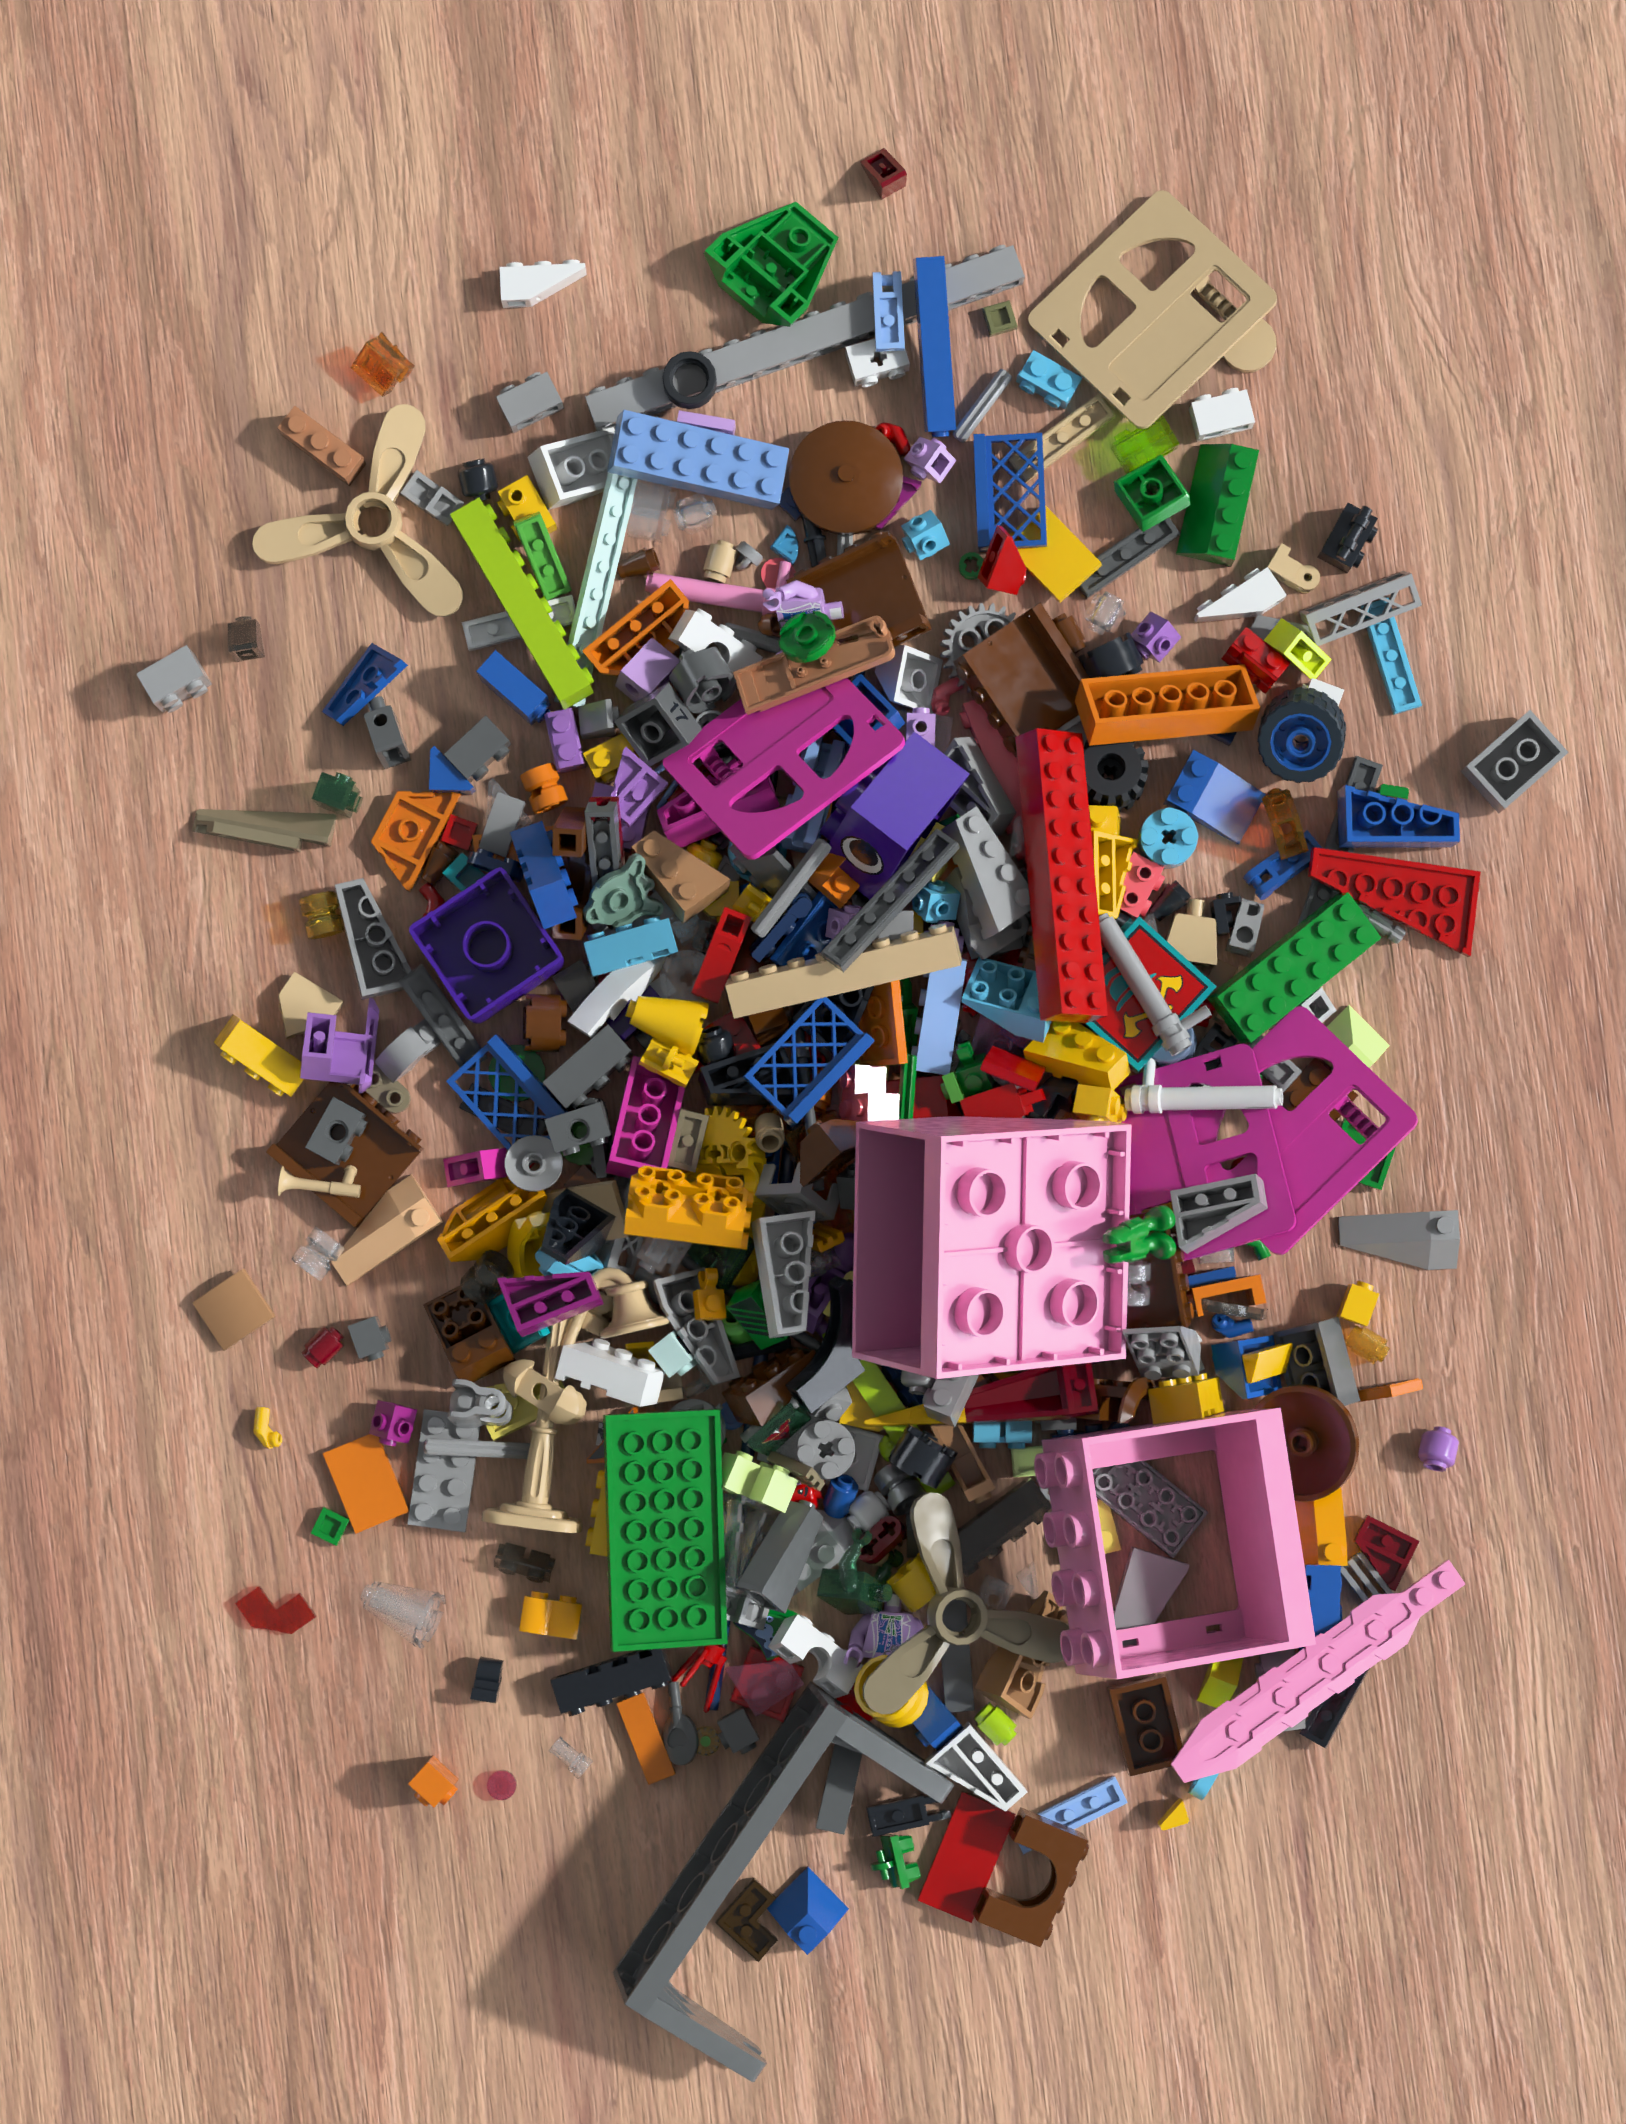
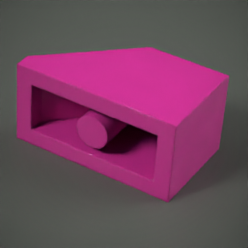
[443,1148,508,1187]

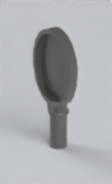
[662,1682,699,1765]

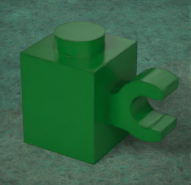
[956,1041,995,1098]

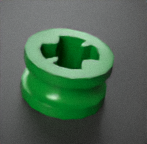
[959,552,984,580]

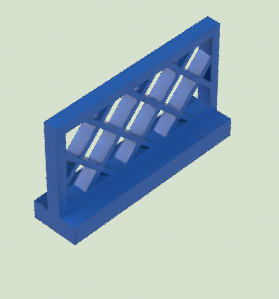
[973,433,1047,553]
[743,997,875,1127]
[446,1035,568,1150]

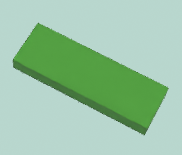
[513,511,572,601]

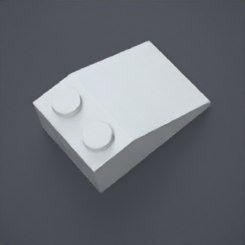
[527,427,615,510]

